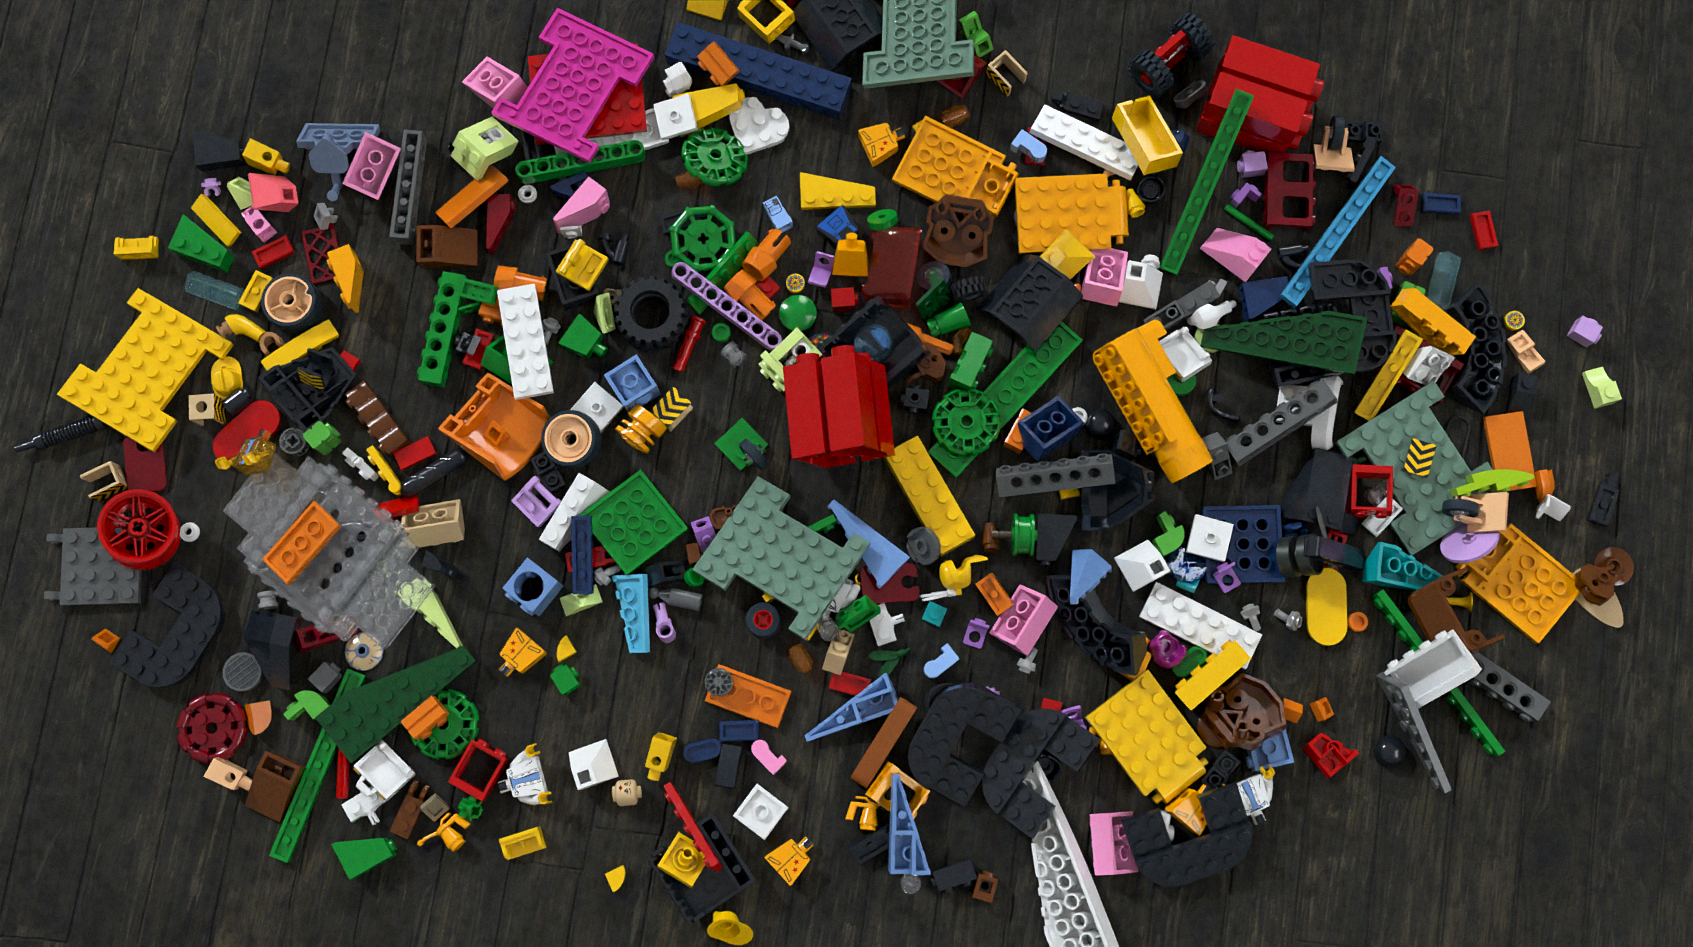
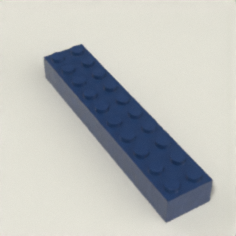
[665,22,852,120]

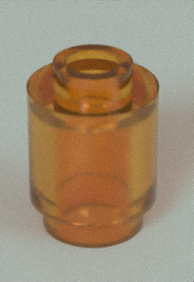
[941,104,970,128]
[788,643,814,674]

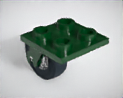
[915,261,952,324]

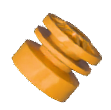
[615,403,667,454]

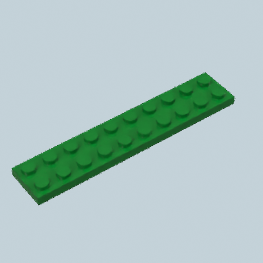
[928,322,1083,478]

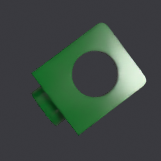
[458,301,482,315]

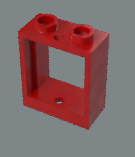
[1350,464,1393,519]
[448,738,510,801]

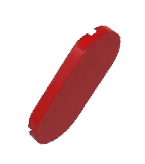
[213,400,281,465]

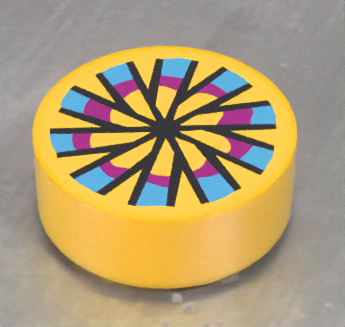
[786,274,805,294]
[1503,311,1525,331]

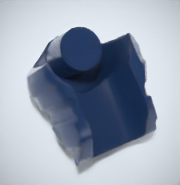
[1284,521,1308,537]

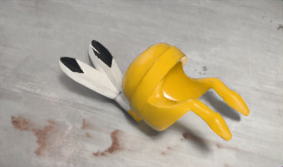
[919,555,988,601]

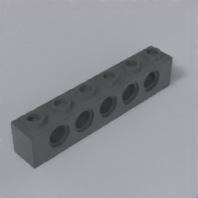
[389,130,427,245]
[1226,379,1338,466]
[996,454,1115,497]
[1469,652,1551,722]

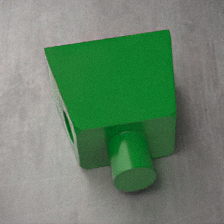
[559,314,608,359]

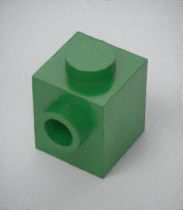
[550,664,582,696]

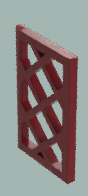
[301,224,339,285]

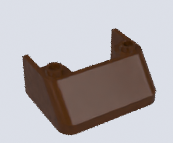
[1408,567,1505,655]

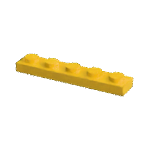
[1354,329,1423,421]

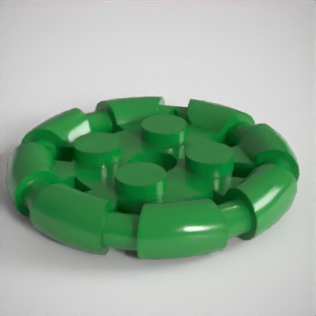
[681,128,748,186]
[932,388,1001,456]
[410,689,479,760]

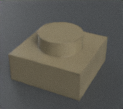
[420,793,449,822]

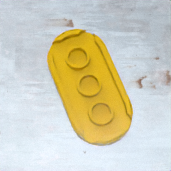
[1306,568,1347,646]

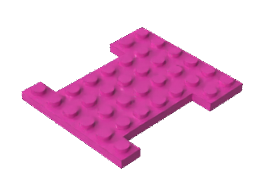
[491,8,654,163]

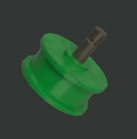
[992,514,1037,557]

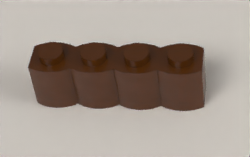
[345,381,410,456]

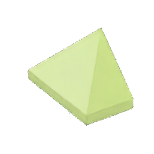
[227,176,253,210]
[593,292,616,333]
[560,584,603,616]

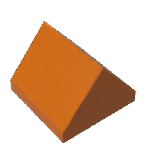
[483,420,509,447]
[92,628,121,653]
[1310,697,1334,722]
[1283,698,1303,723]

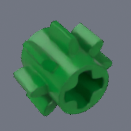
[458,795,483,822]

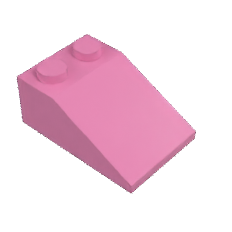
[462,57,528,109]
[553,177,610,234]
[1200,228,1271,282]
[1081,248,1128,307]

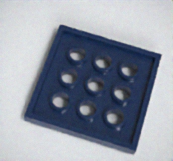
[1202,505,1285,584]

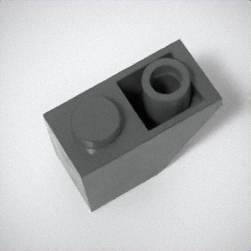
[1202,432,1232,480]

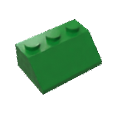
[480,334,553,384]

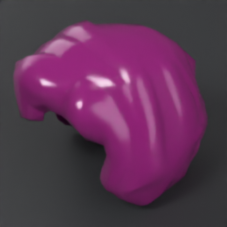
[1149,630,1187,669]

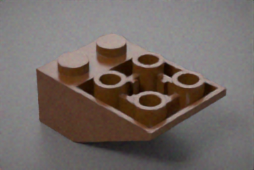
[416,225,478,268]
[245,750,306,822]

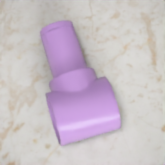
[653,603,676,643]

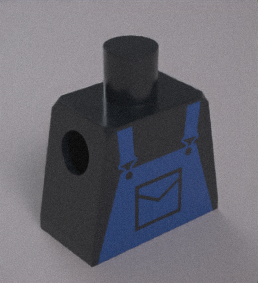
[816,204,859,248]

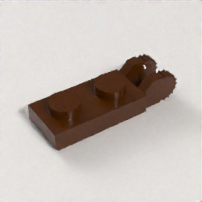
[390,780,430,839]

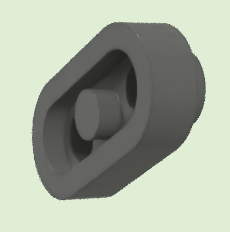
[1173,80,1208,109]

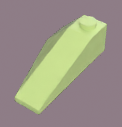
[397,578,463,648]

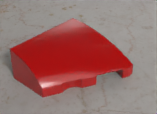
[1302,733,1359,779]

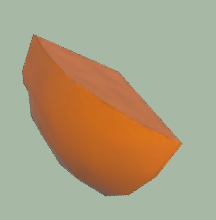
[1535,469,1555,503]
[245,700,272,735]

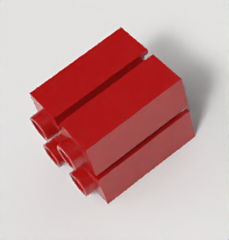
[1196,35,1324,155]
[783,345,895,469]

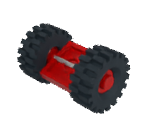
[1128,13,1216,98]

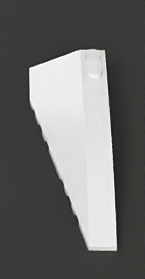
[1023,761,1119,947]

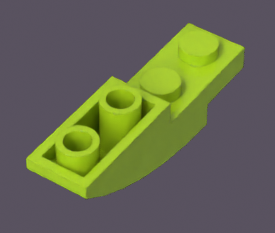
[1450,469,1535,498]

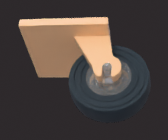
[1313,115,1355,172]
[1442,492,1509,533]

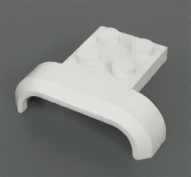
[1275,376,1343,450]

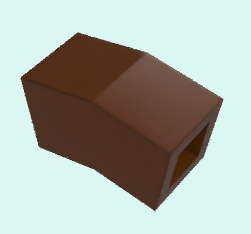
[686,542,701,568]

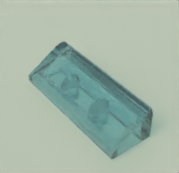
[1427,251,1461,310]
[185,271,245,310]

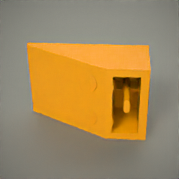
[327,244,364,313]

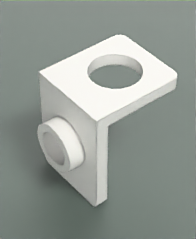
[560,225,582,239]
[1536,494,1571,521]

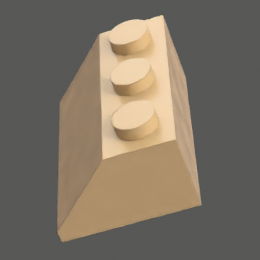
[400,499,465,550]

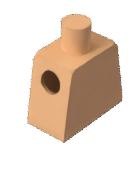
[203,757,253,791]

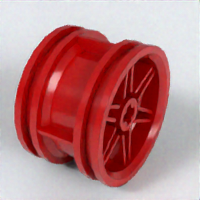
[97,489,181,570]

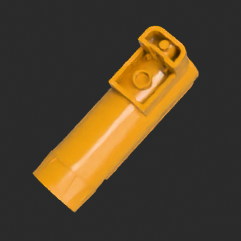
[1093,320,1213,483]

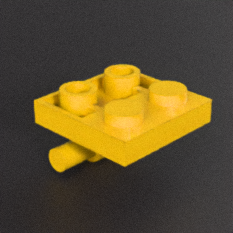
[556,239,609,291]

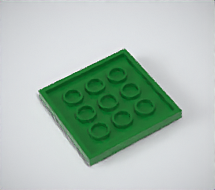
[579,469,688,576]

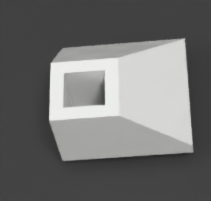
[1119,260,1163,310]
[1403,346,1455,385]
[1114,540,1170,592]
[569,739,619,790]

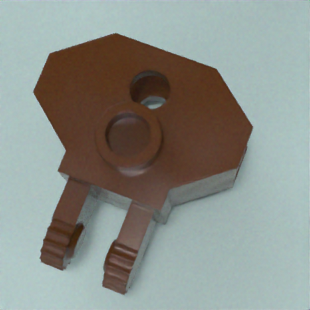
[906,342,946,384]
[1574,563,1623,606]

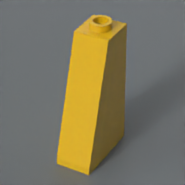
[672,84,745,137]

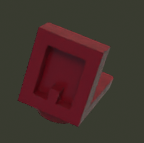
[1393,184,1419,227]

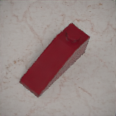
[486,194,516,254]
[293,615,359,654]

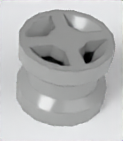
[257,591,279,610]

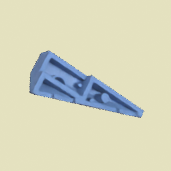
[828,500,910,589]
[1070,549,1112,604]
[805,673,898,742]
[888,774,931,875]

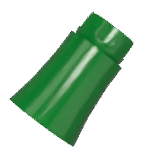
[926,301,971,337]

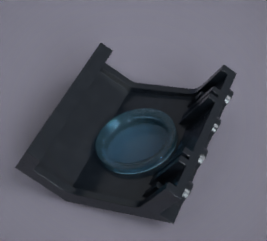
[819,295,931,389]

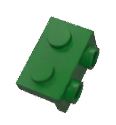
[835,595,881,633]

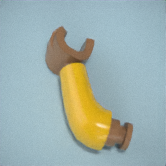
[216,314,285,356]

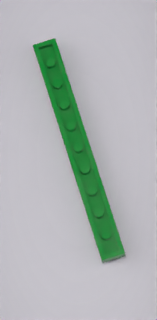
[1160,89,1254,275]
[1372,590,1505,756]
[269,669,367,863]

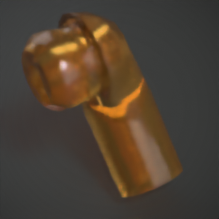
[952,328,971,355]

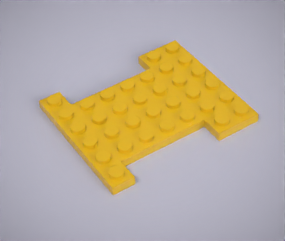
[57,288,234,453]

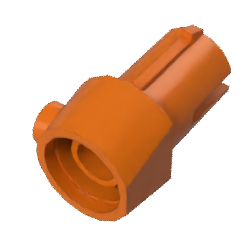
[742,229,791,282]
[493,266,547,301]
[724,269,776,320]

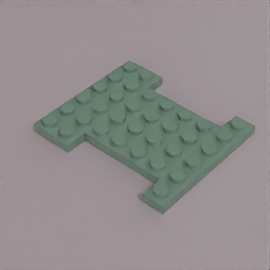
[863,0,974,89]
[1336,381,1499,555]
[692,476,871,641]

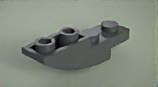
[1143,280,1220,330]

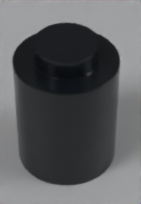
[221,388,253,417]

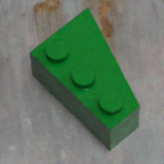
[168,214,235,273]
[948,332,994,390]

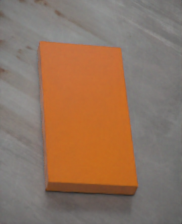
[435,165,509,228]
[1483,411,1537,491]
[262,501,342,585]
[705,664,792,728]

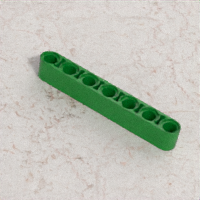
[516,140,645,184]

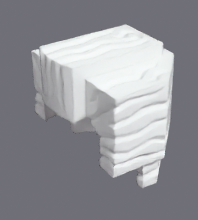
[663,62,692,97]

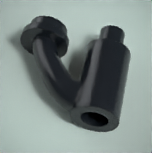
[598,232,630,265]
[1277,243,1309,270]

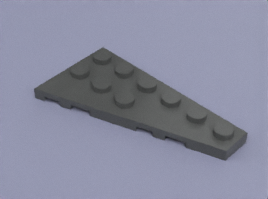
[1376,672,1452,793]

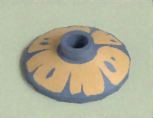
[344,632,384,671]

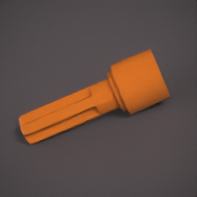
[907,323,954,355]

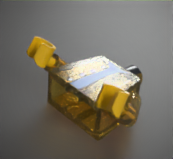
[215,429,276,475]

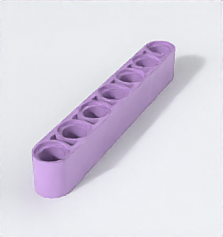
[671,262,782,350]

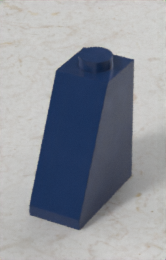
[1239,276,1289,322]

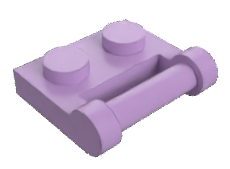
[511,476,561,527]

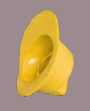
[211,357,243,399]
[707,911,753,945]

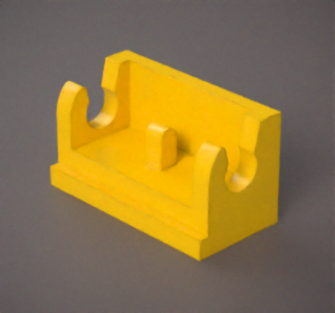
[113,236,159,260]
[499,827,546,860]

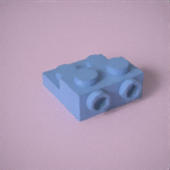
[1243,729,1294,771]

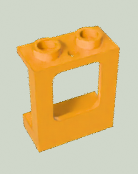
[865,762,930,819]

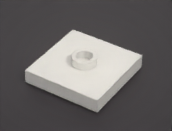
[653,94,698,140]
[570,382,624,433]
[1186,514,1234,562]
[733,784,789,840]

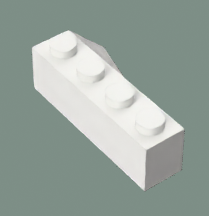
[539,473,610,552]

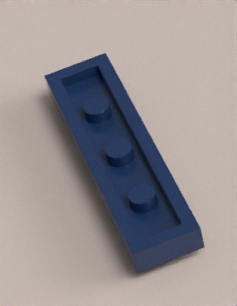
[571,516,594,594]

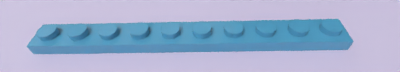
[1279,156,1396,308]

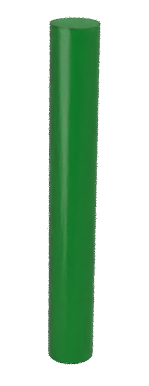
[1224,204,1274,241]

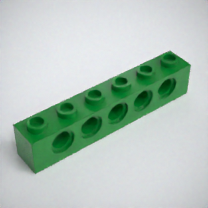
[417,271,467,388]

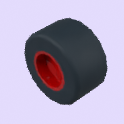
[746,602,781,639]

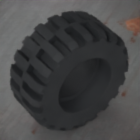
[614,276,689,352]

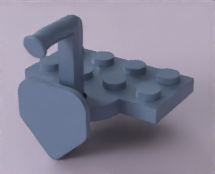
[296,123,380,201]

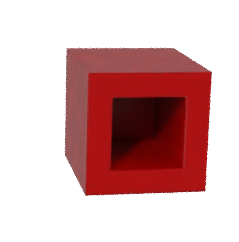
[831,287,858,312]

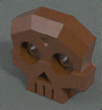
[922,194,995,267]
[1204,673,1286,752]

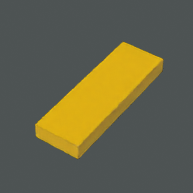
[191,194,241,246]

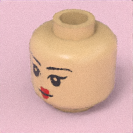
[612,779,642,806]

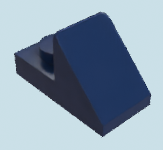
[550,171,587,200]

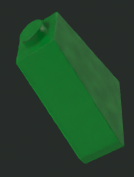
[331,837,397,880]

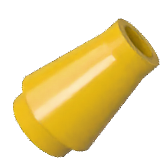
[1126,189,1145,218]

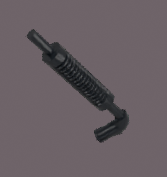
[14,416,108,453]

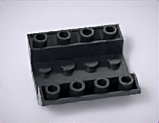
[793,0,883,72]
[977,254,1083,353]

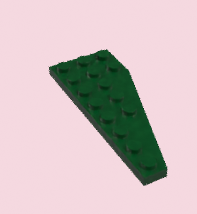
[1200,311,1368,375]
[315,646,477,764]

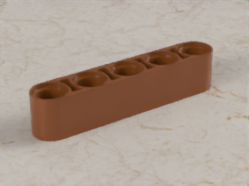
[850,697,917,789]

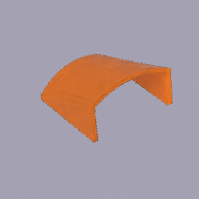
[438,373,550,481]

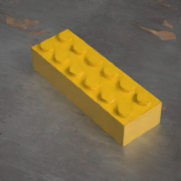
[884,435,975,557]

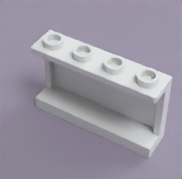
[1384,629,1482,708]

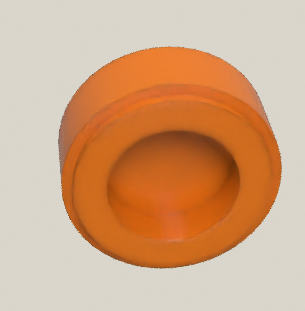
[1347,612,1368,632]

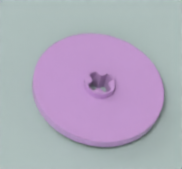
[1440,523,1500,563]

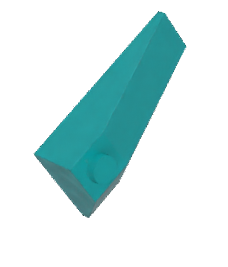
[1362,542,1443,591]

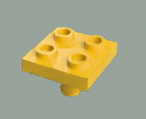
[657,832,705,888]

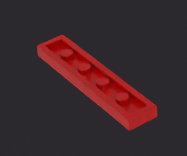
[664,782,723,872]

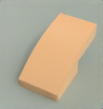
[1507,330,1546,374]

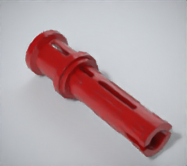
[672,315,707,373]

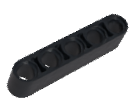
[1303,535,1364,570]

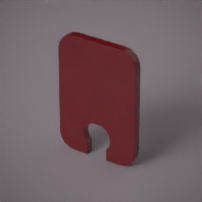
[123,437,167,491]
[860,563,920,604]

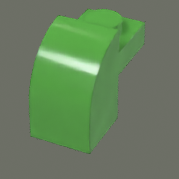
[959,11,994,58]
[1152,511,1184,557]
[283,690,331,721]

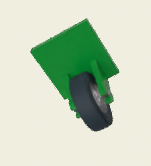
[714,418,768,471]

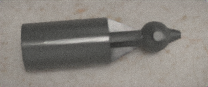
[648,587,703,611]

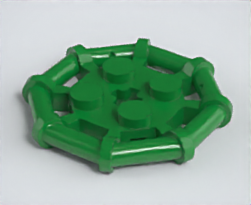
[669,204,736,272]

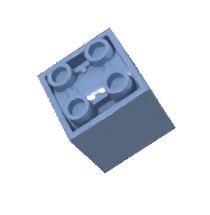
[604,354,661,412]
[503,557,563,616]

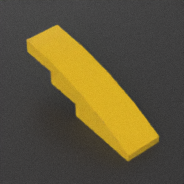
[261,319,339,371]

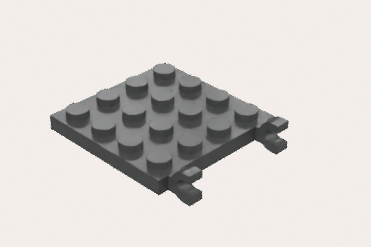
[44,526,142,606]

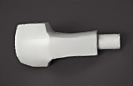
[1187,300,1236,329]

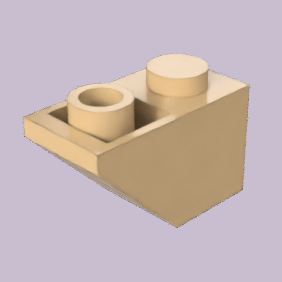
[822,628,855,675]

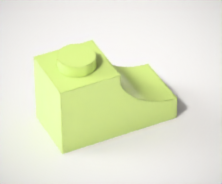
[1582,367,1622,409]

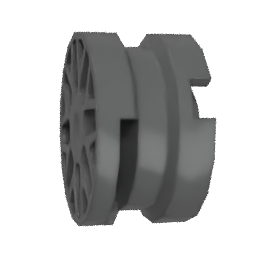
[279,428,310,457]
[705,668,733,696]

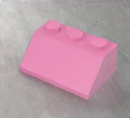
[342,132,401,200]
[989,585,1058,656]
[1090,811,1138,875]

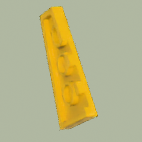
[800,172,876,210]

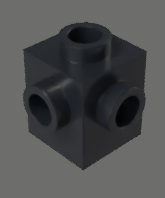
[900,385,929,414]

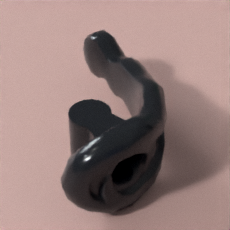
[1204,387,1240,421]

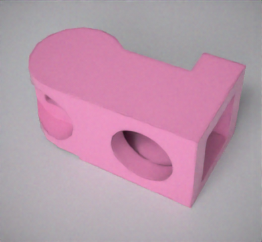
[241,205,277,242]
[751,740,787,775]

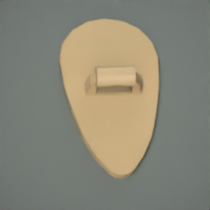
[1573,568,1623,628]

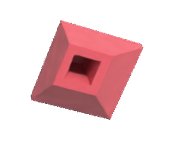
[248,173,299,212]

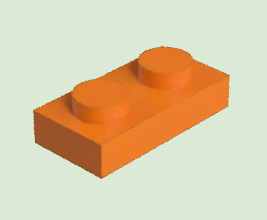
[976,573,1014,616]

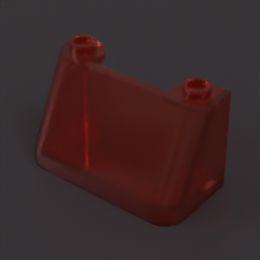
[861,227,922,309]

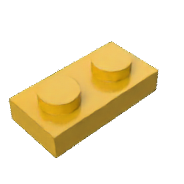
[238,270,273,312]

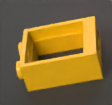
[737,0,795,44]

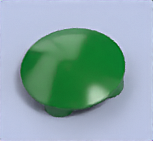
[779,295,817,331]

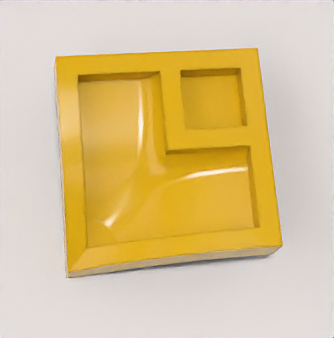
[1040,229,1096,280]

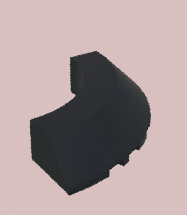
[1444,282,1507,414]
[1046,573,1147,676]

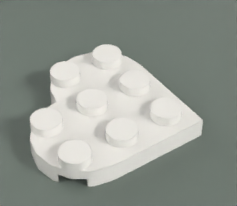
[729,97,789,154]

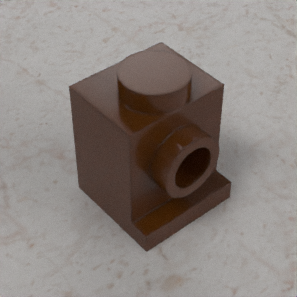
[971,870,998,903]

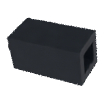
[930,859,977,894]

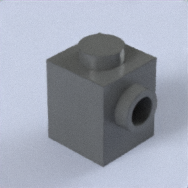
[308,662,343,693]

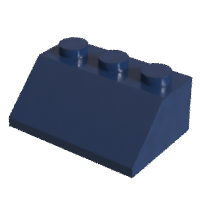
[1017,396,1084,461]

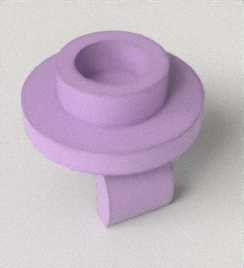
[201,178,221,196]

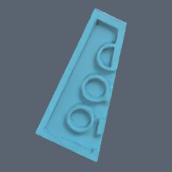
[612,574,650,653]

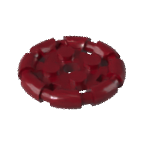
[176,692,248,764]

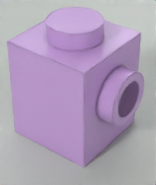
[1237,151,1268,178]
[1567,316,1603,347]

